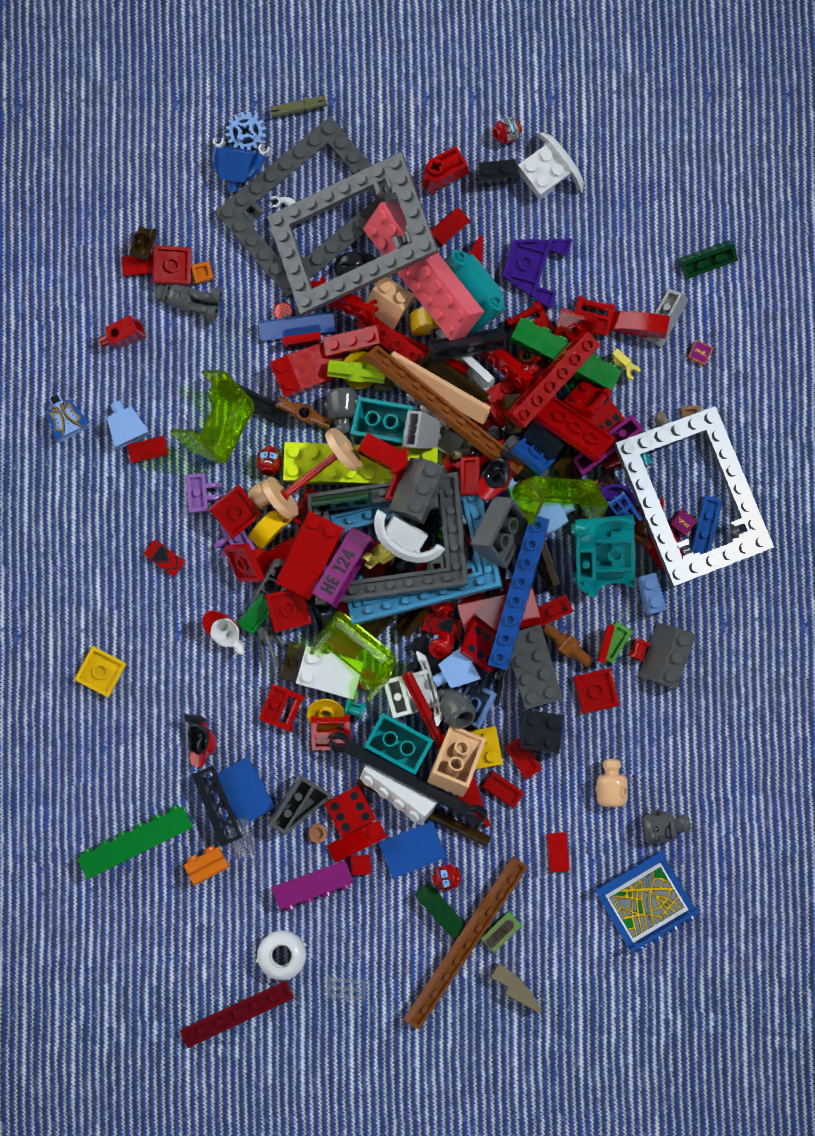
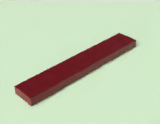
[180,980,295,1048]

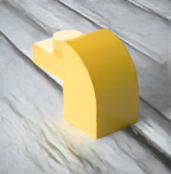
[409,307,440,337]
[248,509,292,549]

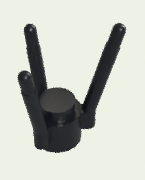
[477,667,508,709]

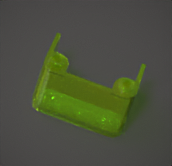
[170,370,254,463]
[512,476,609,525]
[309,611,396,702]

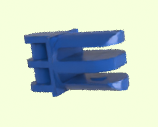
[607,491,643,525]

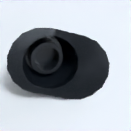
[334,252,376,277]
[306,598,338,635]

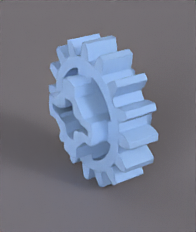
[226,112,266,151]

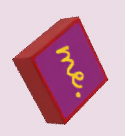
[670,510,697,537]

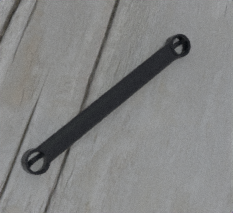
[328,731,488,826]

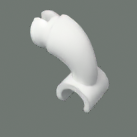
[270,196,296,209]

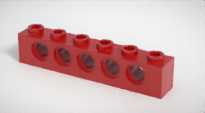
[504,331,600,428]

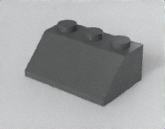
[388,458,446,525]
[470,496,529,569]
[638,623,696,690]

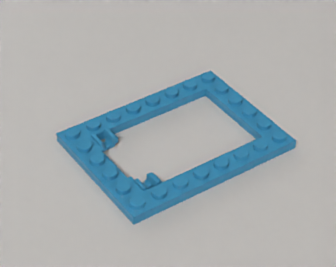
[330,481,503,625]

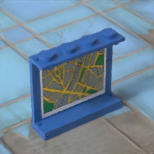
[594,851,699,953]

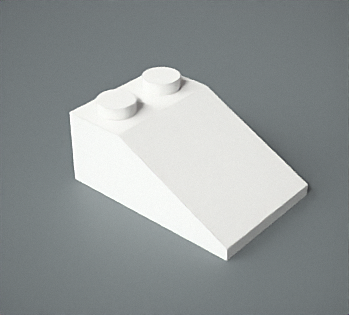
[296,646,364,700]

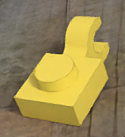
[611,348,641,381]
[362,543,396,569]

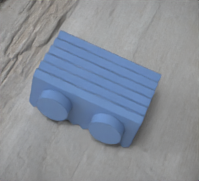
[636,573,667,616]

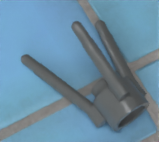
[256,625,287,666]

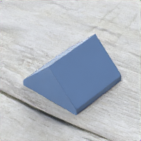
[464,682,497,729]

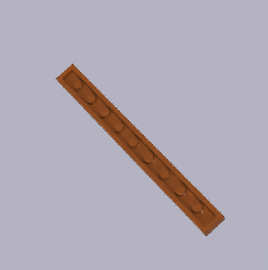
[364,345,526,478]
[403,856,528,1030]

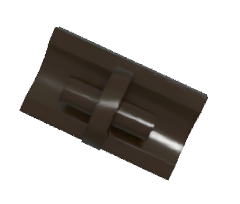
[129,226,158,262]

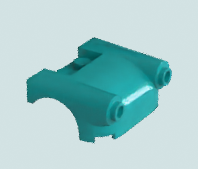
[444,250,506,333]
[571,514,635,597]

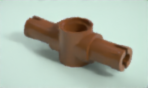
[275,396,332,430]
[542,623,594,668]

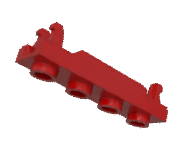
[311,277,379,324]
[356,318,426,365]
[477,349,537,392]

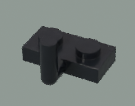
[409,634,444,676]

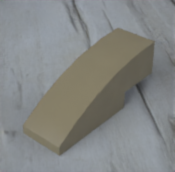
[491,963,541,1013]

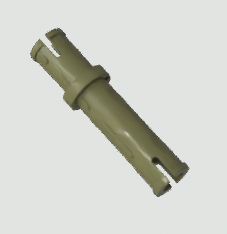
[270,95,327,118]

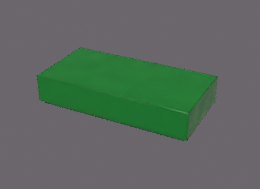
[237,594,270,635]

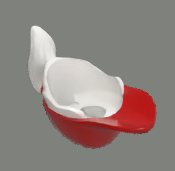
[202,610,245,655]

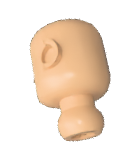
[595,759,628,807]

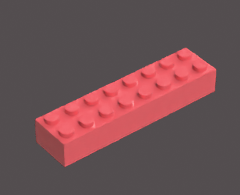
[363,200,484,341]

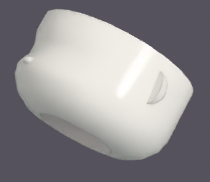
[256,930,307,980]

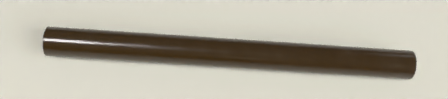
[356,774,491,847]

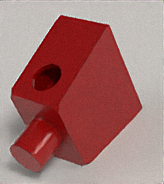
[98,315,147,348]

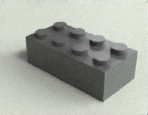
[510,624,563,710]

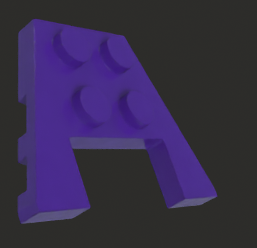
[502,238,573,310]

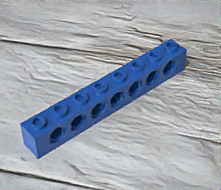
[488,514,550,671]

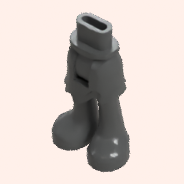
[155,284,223,323]

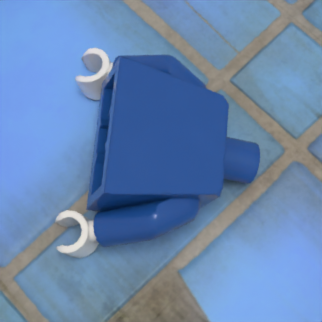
[211,138,270,192]

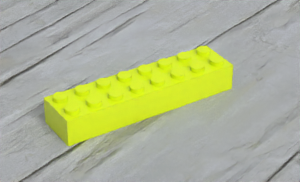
[283,442,438,486]

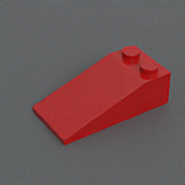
[269,342,349,400]
[275,511,346,600]

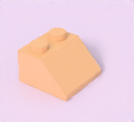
[366,277,415,330]

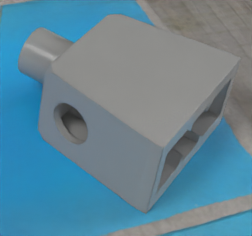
[402,410,444,448]

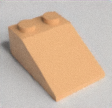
[427,726,486,797]

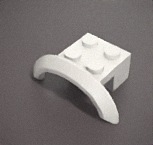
[517,132,584,201]
[374,510,445,563]
[383,651,443,726]

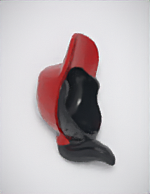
[477,448,514,500]
[184,713,217,768]

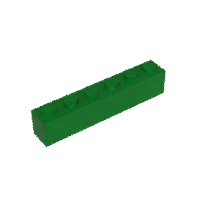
[508,317,622,391]
[77,805,194,879]

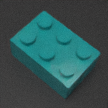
[350,397,418,446]
[364,713,434,775]

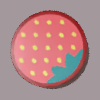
[274,302,293,319]

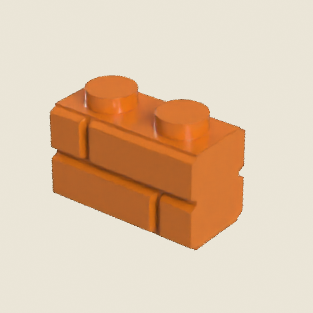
[184,845,230,886]

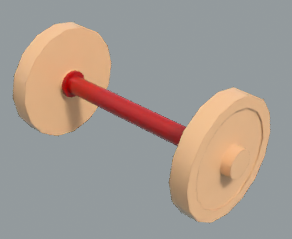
[262,428,362,520]

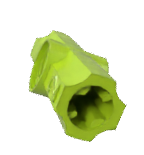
[327,360,385,384]

